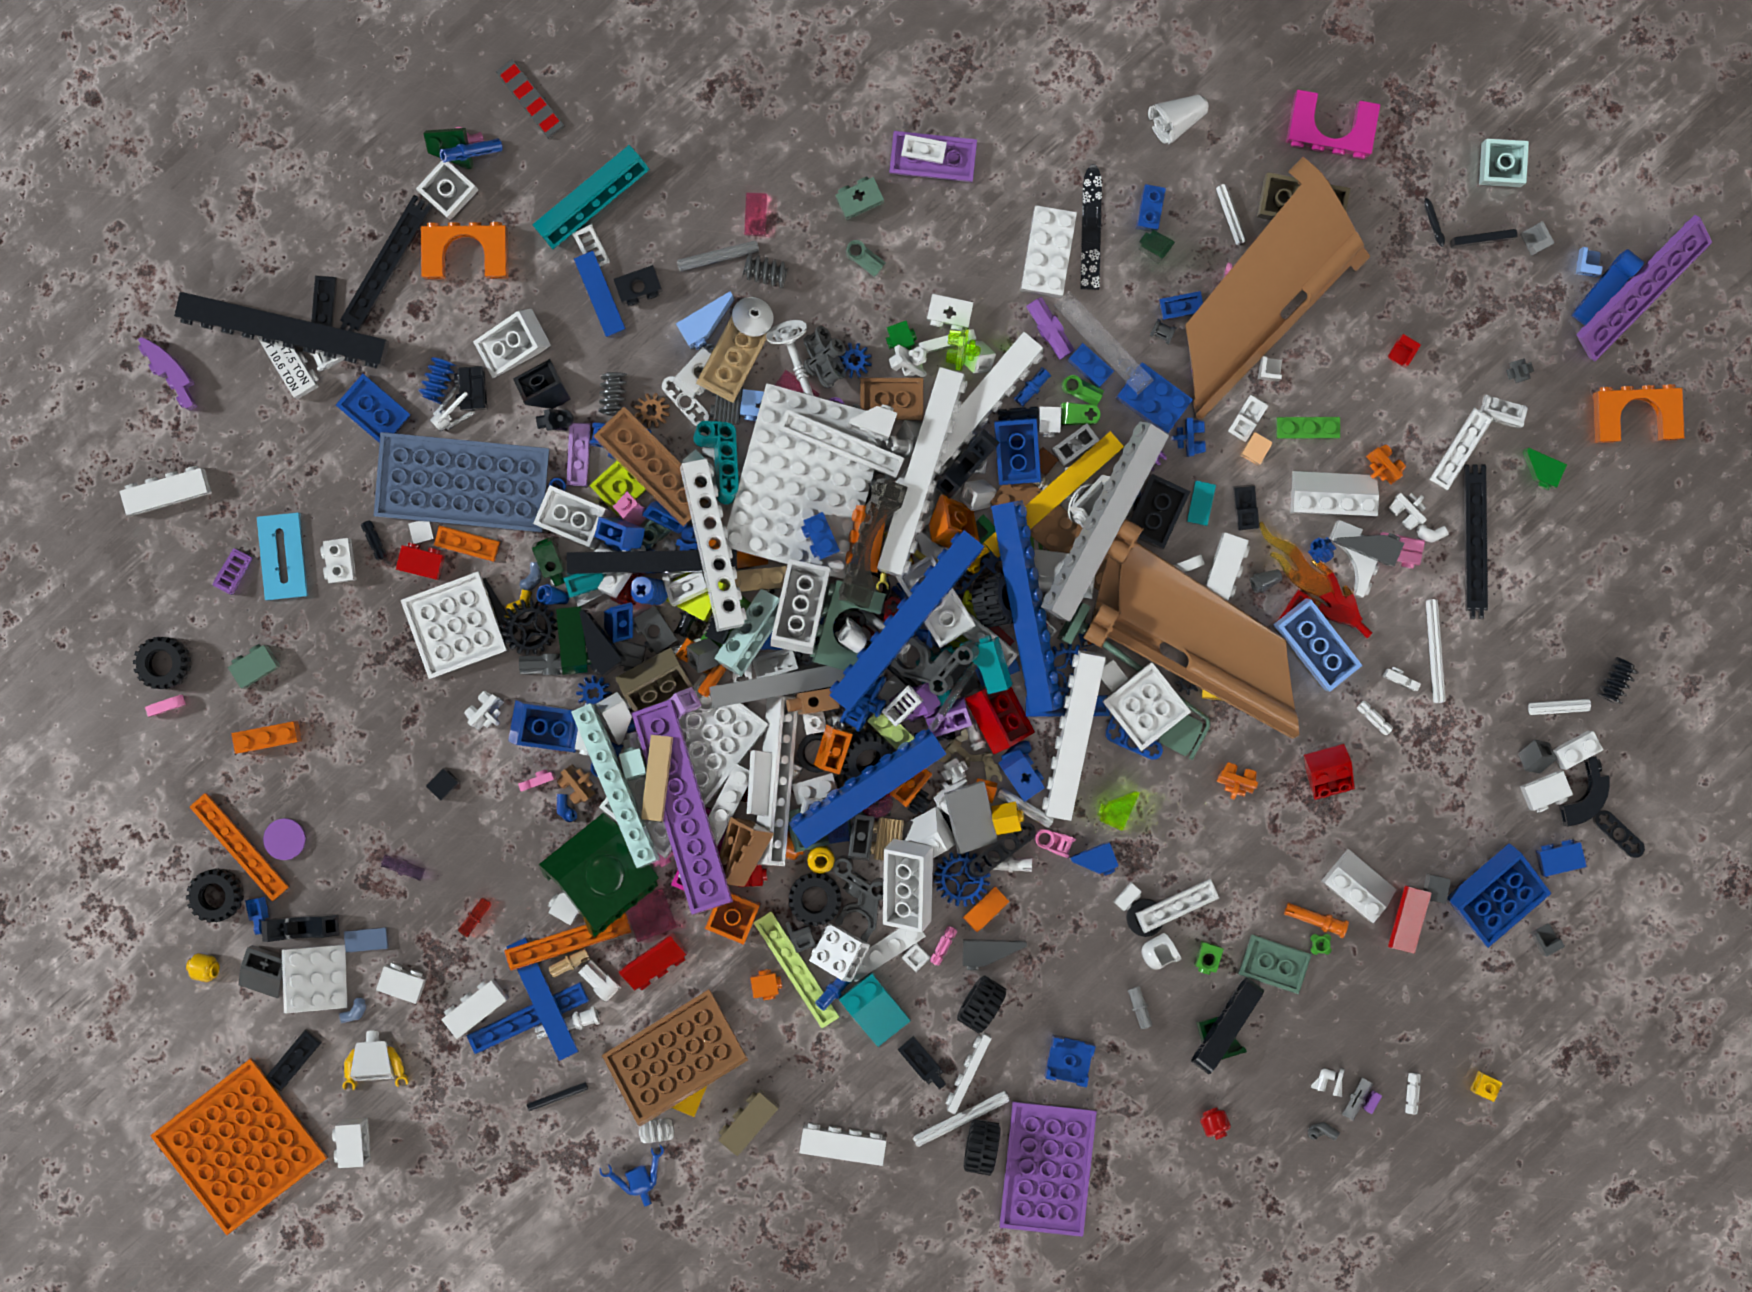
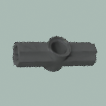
[519,653,562,675]

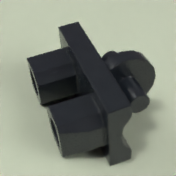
[536,409,574,432]

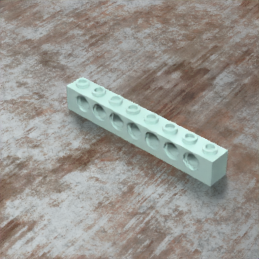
[571,703,660,868]

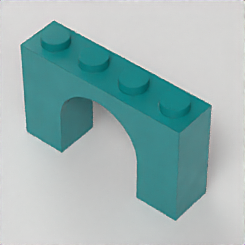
[915,635,1013,707]

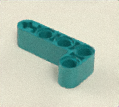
[693,421,739,505]

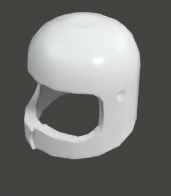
[1142,933,1182,970]

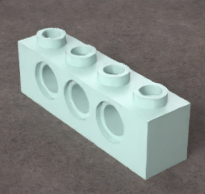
[714,589,780,677]

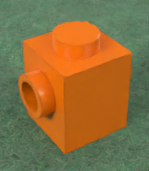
[750,969,782,1000]

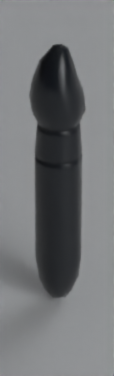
[1424,198,1445,247]

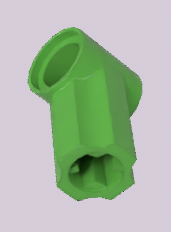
[1061,375,1104,406]

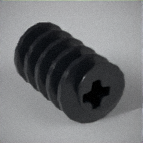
[1597,657,1639,704]

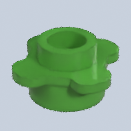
[1310,934,1332,955]

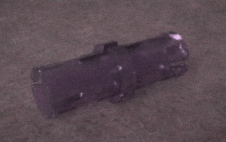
[381,854,425,881]

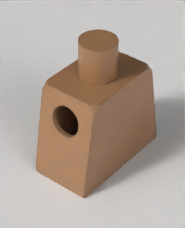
[786,688,839,715]

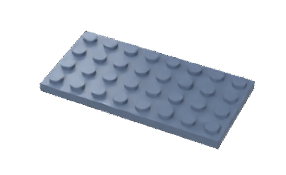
[374,432,550,532]

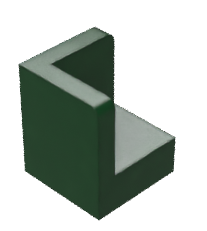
[976,514,996,544]

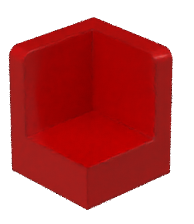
[1387,334,1421,368]

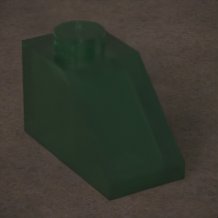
[1139,230,1175,264]

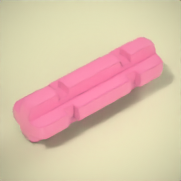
[930,926,957,966]

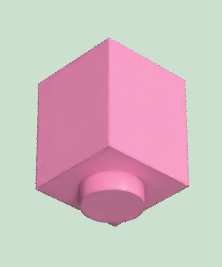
[613,492,646,526]

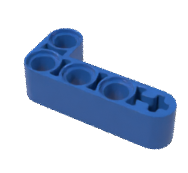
[1571,249,1645,326]

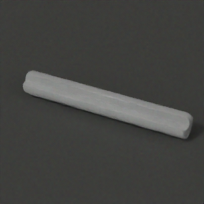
[677,241,759,271]

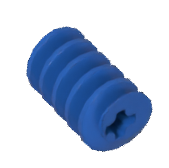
[418,357,457,404]
[631,577,668,605]

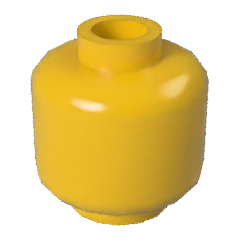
[807,845,835,874]
[186,953,220,982]

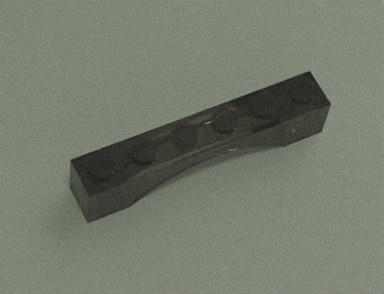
[838,479,908,609]

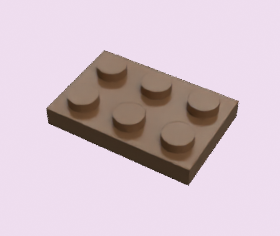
[860,378,923,421]

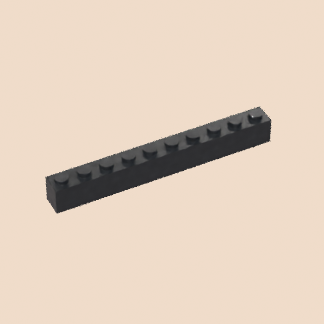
[174,292,389,369]

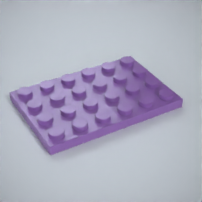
[999,1101,1097,1237]

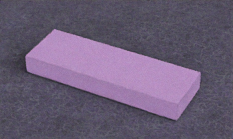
[567,423,591,487]

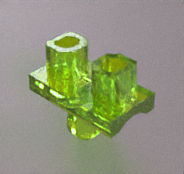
[946,327,981,371]

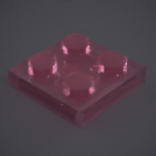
[626,888,677,942]

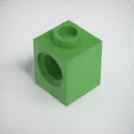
[1194,941,1224,975]

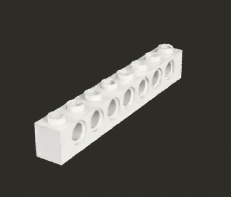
[680,459,747,632]

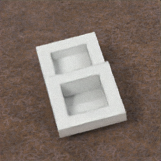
[1228,394,1269,442]

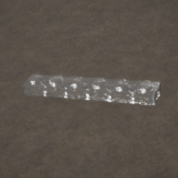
[1054,291,1154,395]

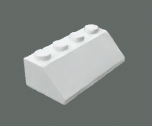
[1290,471,1379,517]

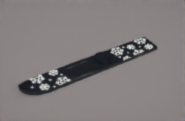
[1080,164,1102,290]

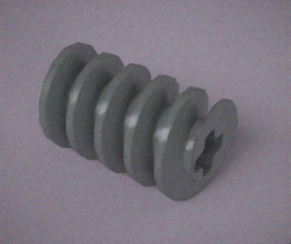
[743,253,789,289]
[598,372,627,416]

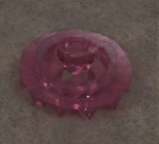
[863,793,893,818]

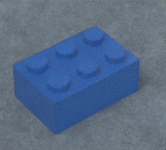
[1116,362,1193,434]

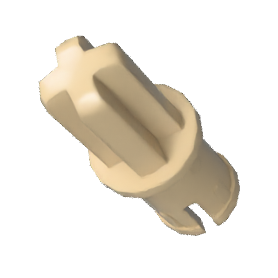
[549,948,591,977]

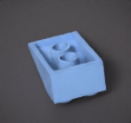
[676,291,734,350]

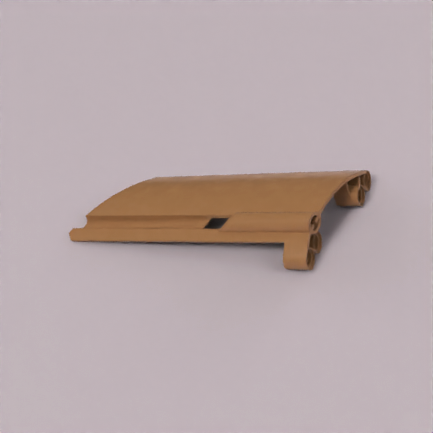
[1185,157,1371,419]
[1083,519,1300,739]

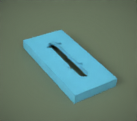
[257,513,308,600]

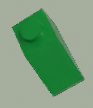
[1523,448,1567,490]

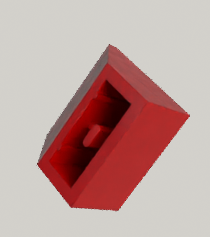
[1304,744,1355,800]

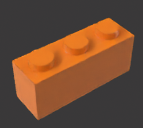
[845,505,887,573]
[231,721,302,754]

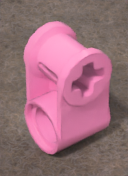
[1034,828,1076,858]

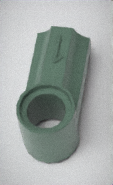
[846,240,886,278]

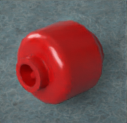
[1200,1107,1231,1140]

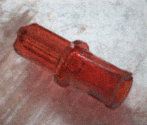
[457,898,491,937]

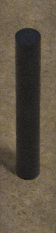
[526,1082,588,1112]

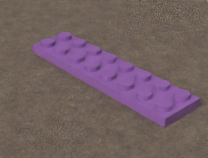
[1576,215,1712,361]

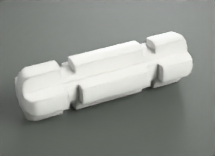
[1357,701,1393,735]
[1405,1073,1421,1114]

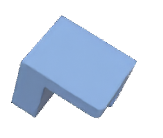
[1576,247,1602,277]

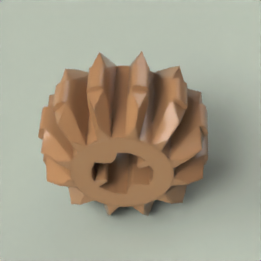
[635,393,670,429]

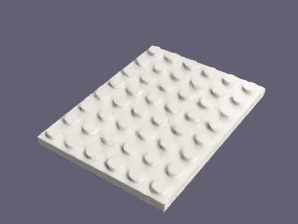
[725,383,882,580]

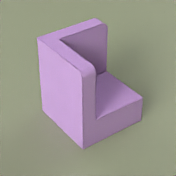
[669,687,702,720]

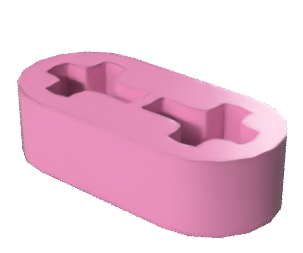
[145,694,186,717]

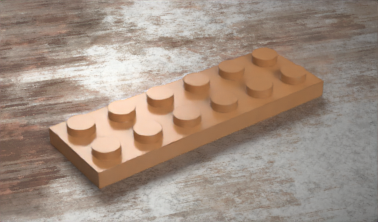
[594,407,709,527]

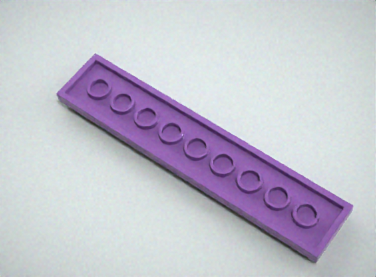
[632,700,733,915]

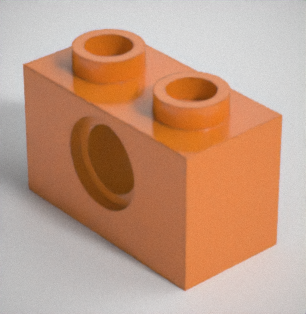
[814,725,853,775]

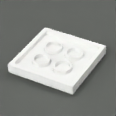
[1102,662,1191,751]
[282,944,347,1013]

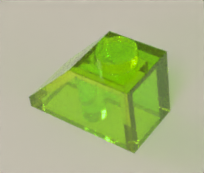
[1097,790,1140,831]

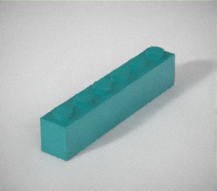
[532,145,650,250]

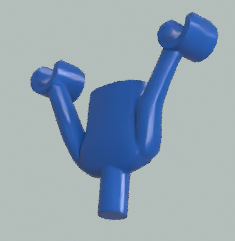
[599,1144,664,1207]

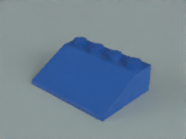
[1447,843,1552,948]

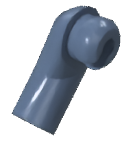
[519,562,541,591]

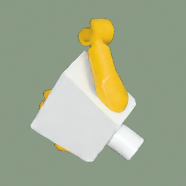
[342,1031,408,1090]

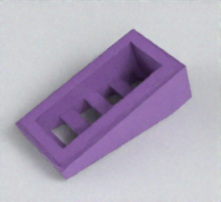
[212,548,253,595]

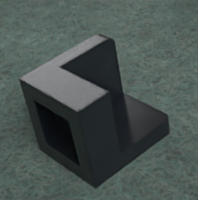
[426,767,461,801]

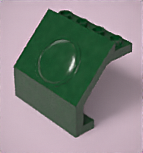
[539,813,659,938]

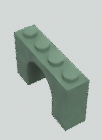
[810,580,886,671]

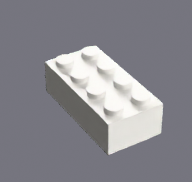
[1020,205,1077,298]
[771,559,830,655]
[883,839,933,933]

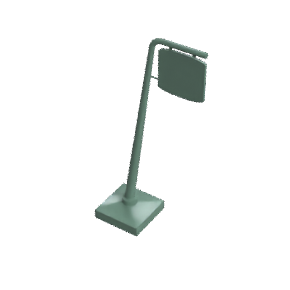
[1057,602,1211,760]

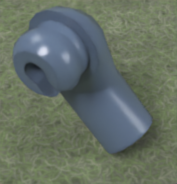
[339,998,366,1023]

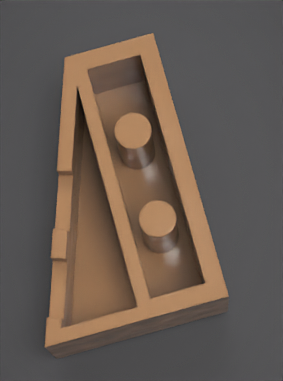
[719,817,774,887]

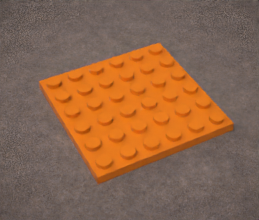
[150,1058,328,1236]

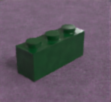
[556,606,591,675]

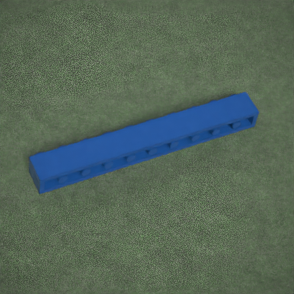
[991,500,1062,714]
[829,530,984,713]

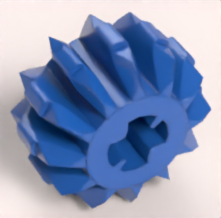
[838,343,872,378]
[576,675,612,706]

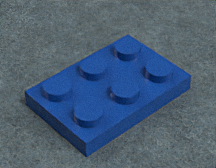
[336,373,411,443]

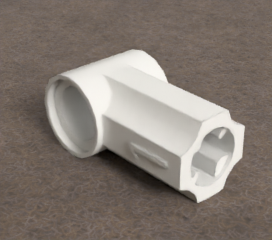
[578,959,621,1002]

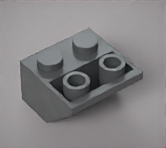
[238,945,283,998]

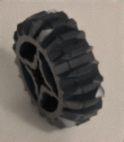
[500,599,558,655]

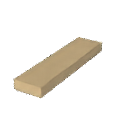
[641,735,673,822]

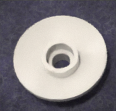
[732,297,774,337]

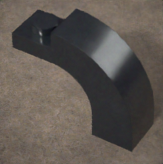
[936,429,1000,499]
[1559,756,1610,827]
[261,914,340,942]

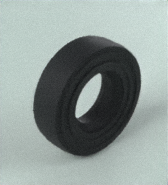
[1126,899,1163,937]

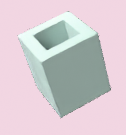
[619,747,647,781]

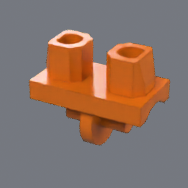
[1366,444,1406,485]
[1216,762,1258,800]

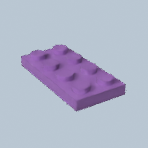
[889,131,977,182]

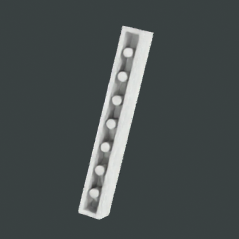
[1042,649,1106,821]
[756,696,798,866]

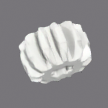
[639,1118,674,1143]

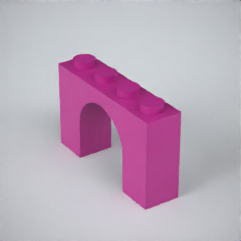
[1286,90,1380,160]

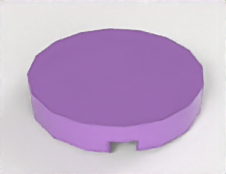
[263,818,306,860]

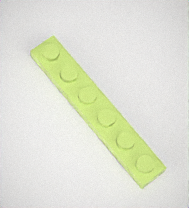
[754,911,840,1028]

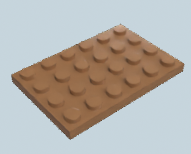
[602,989,748,1127]

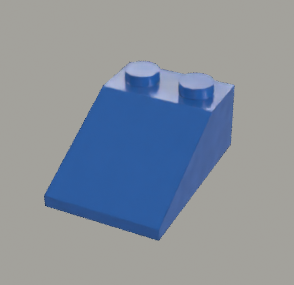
[994,418,1041,485]
[508,700,578,753]

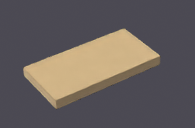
[696,315,767,403]

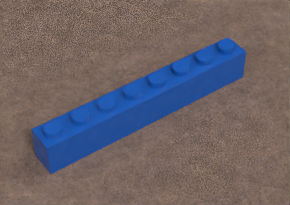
[789,729,946,849]

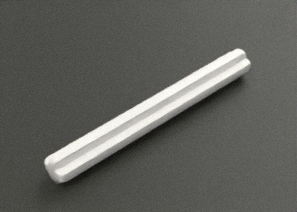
[1426,599,1446,703]
[913,1091,1010,1147]

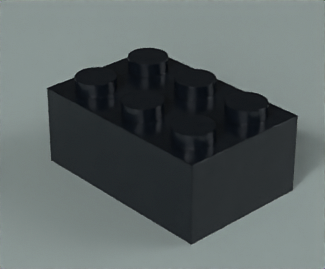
[1129,474,1191,550]

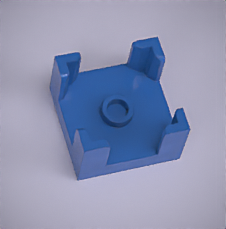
[1044,1034,1096,1088]

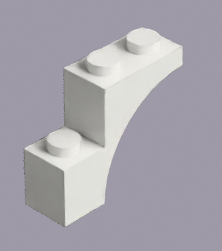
[1329,520,1380,598]

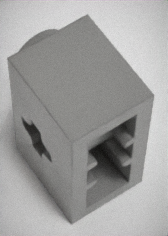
[1052,424,1099,466]

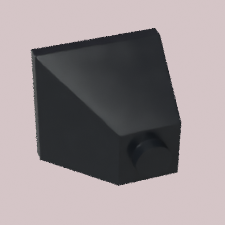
[513,359,571,409]

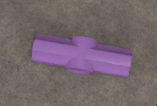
[1026,297,1075,360]

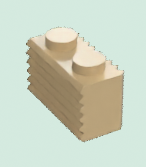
[870,817,904,861]

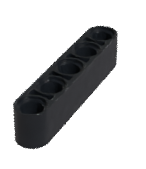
[1191,977,1264,1075]

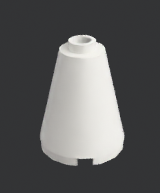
[1148,95,1209,144]

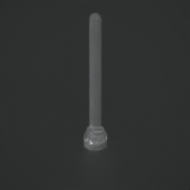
[929,662,978,731]

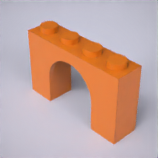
[421,222,508,279]
[1593,384,1684,443]

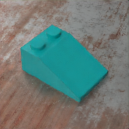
[839,972,911,1047]

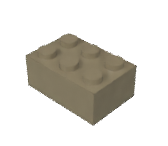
[616,648,694,712]

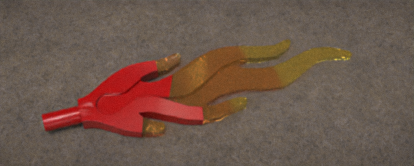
[1259,522,1373,638]

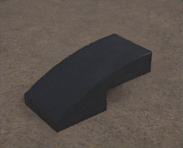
[1233,484,1259,530]

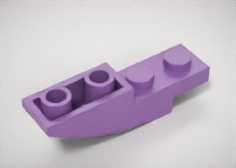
[138,337,198,411]

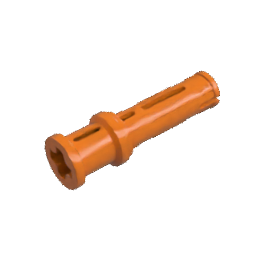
[1284,902,1349,939]

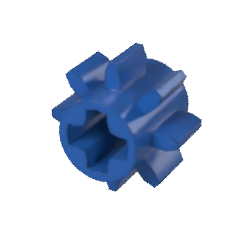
[1308,537,1336,563]

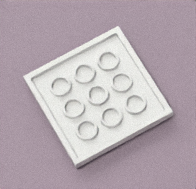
[401,571,508,679]

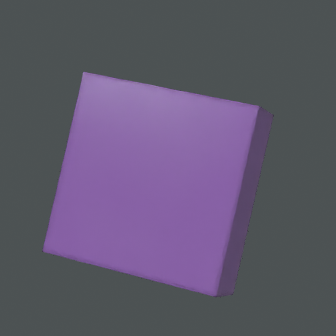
[1362,1089,1382,1114]

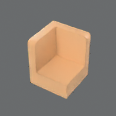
[1240,432,1272,466]

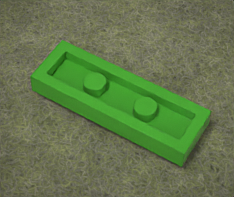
[1276,417,1340,439]

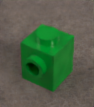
[886,321,917,352]

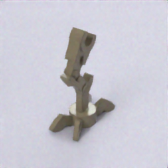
[939,728,1003,782]

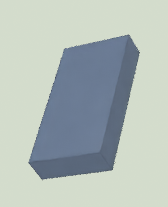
[344,927,389,952]

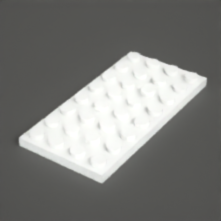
[599,674,769,859]

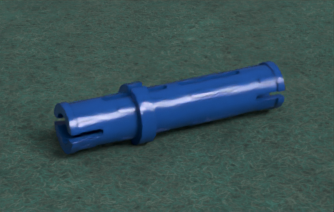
[440,138,502,163]

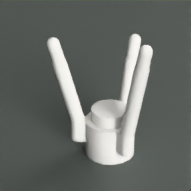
[430,386,475,432]

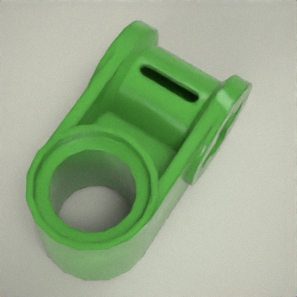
[1061,403,1101,425]

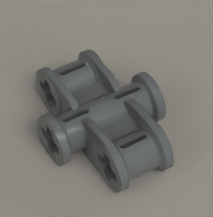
[803,325,846,389]

